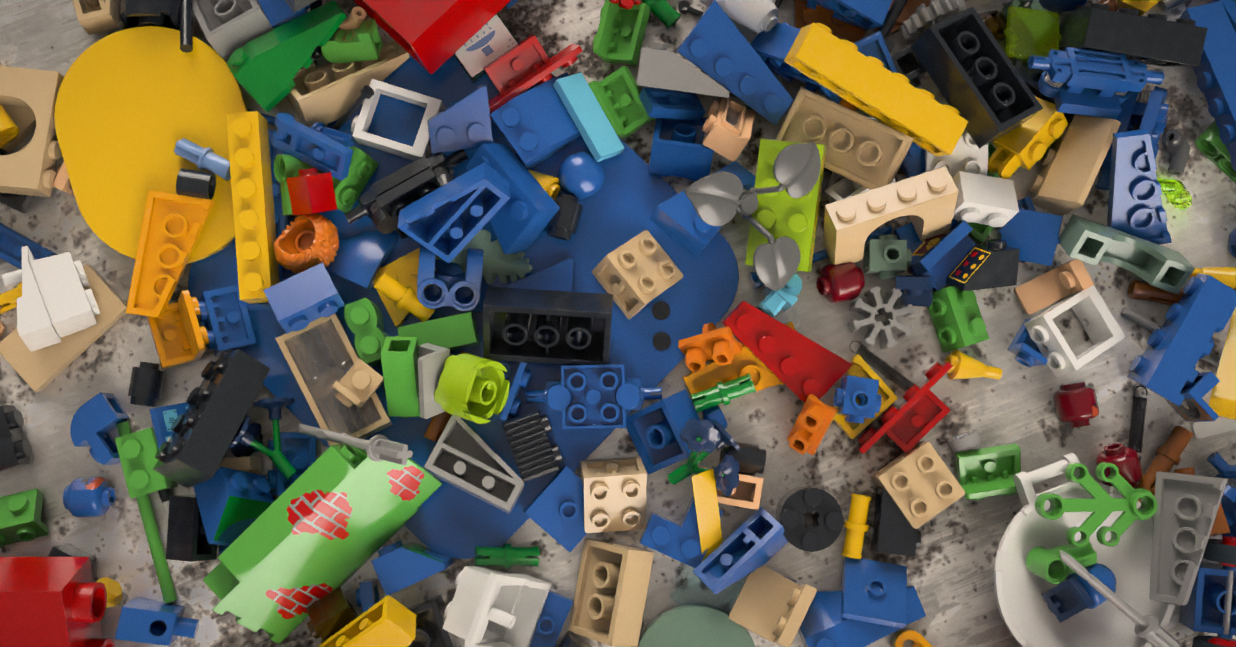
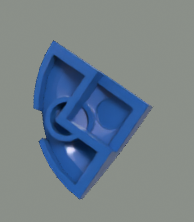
[325,231,399,290]

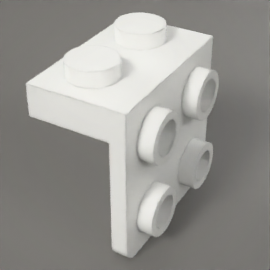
[925,129,988,178]

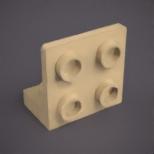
[591,230,683,320]
[870,441,965,529]
[580,457,647,533]
[728,565,817,647]

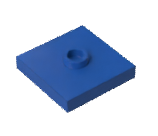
[523,465,587,552]
[841,557,907,629]

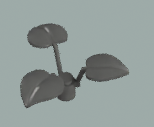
[684,142,821,291]

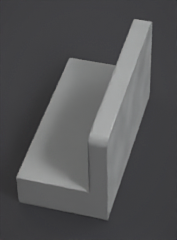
[418,343,450,419]

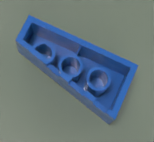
[1127,273,1236,406]

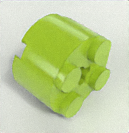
[434,353,510,424]

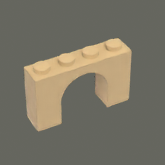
[0,66,64,198]
[823,166,959,265]

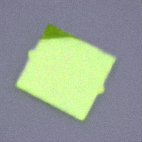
[1004,6,1062,59]

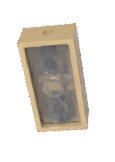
[275,313,393,446]

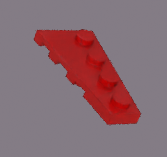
[721,301,853,404]

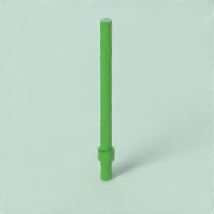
[116,421,177,604]

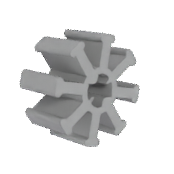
[847,286,914,350]

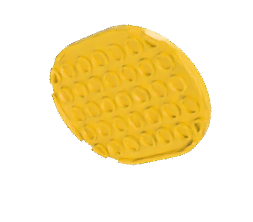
[55,26,248,264]

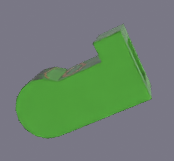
[321,19,383,64]

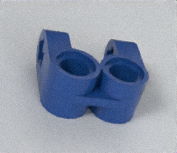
[417,244,484,311]

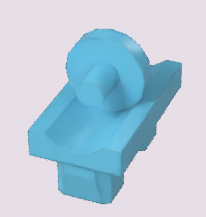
[756,273,802,317]

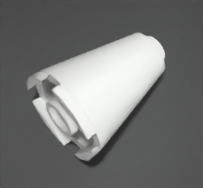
[699,0,778,33]

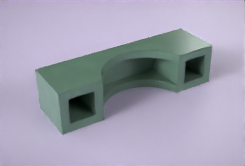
[1059,214,1195,294]

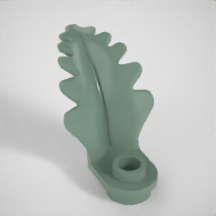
[435,230,532,285]

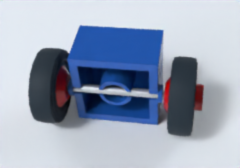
[1179,536,1236,647]

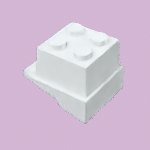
[2,246,100,352]
[442,566,551,647]

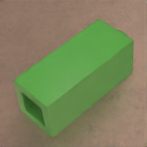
[395,312,480,351]
[381,337,420,418]

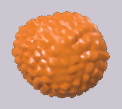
[273,213,339,273]

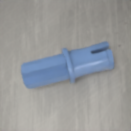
[174,138,231,181]

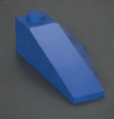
[798,586,926,647]

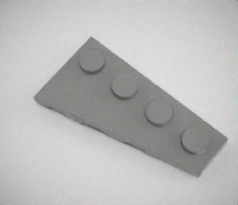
[1149,471,1228,605]

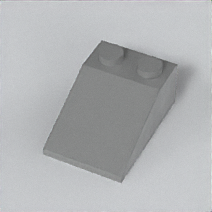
[192,0,274,62]
[636,42,730,98]

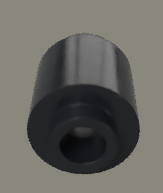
[546,194,583,241]
[128,361,165,407]
[719,441,766,476]

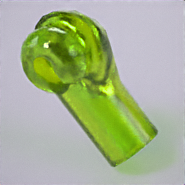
[1157,178,1193,210]

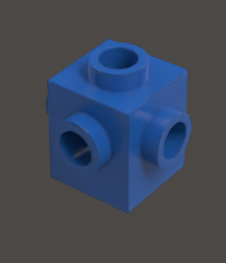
[833,375,881,424]

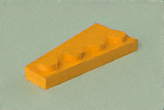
[126,190,215,318]
[682,321,796,394]

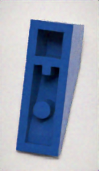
[693,507,788,595]

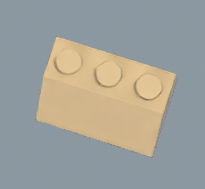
[1028,115,1121,216]
[568,538,654,647]

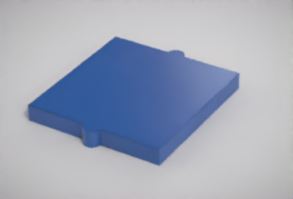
[999,208,1063,266]

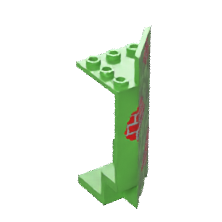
[203,444,442,644]

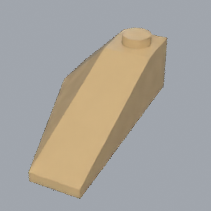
[286,41,410,127]

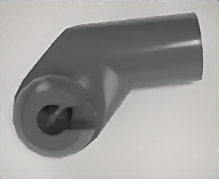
[1162,130,1190,175]

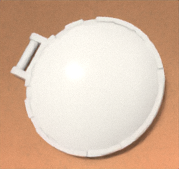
[993,453,1175,647]

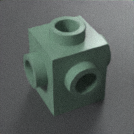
[864,235,912,280]

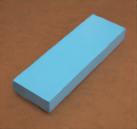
[553,72,625,162]

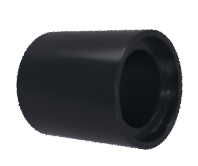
[176,168,216,200]

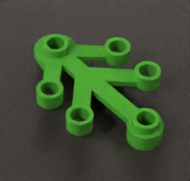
[1035,462,1158,547]

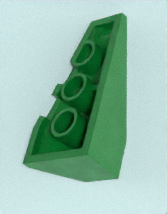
[226,0,347,112]

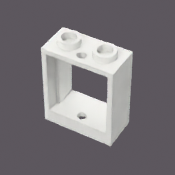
[351,79,446,161]
[1024,285,1126,377]

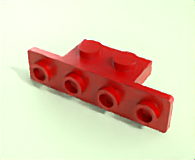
[483,34,582,119]
[857,362,953,454]

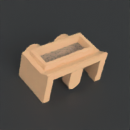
[702,97,756,162]

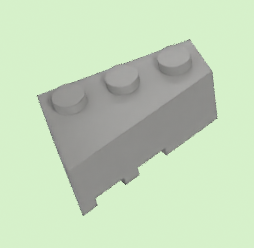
[424,415,524,514]

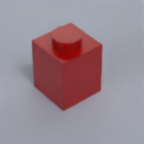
[286,167,337,215]

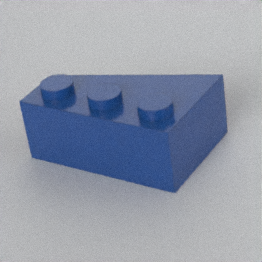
[750,22,842,104]
[397,162,510,264]

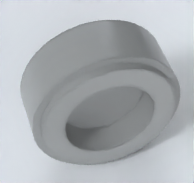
[948,430,982,452]

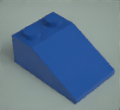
[490,72,581,170]

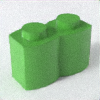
[344,298,390,366]

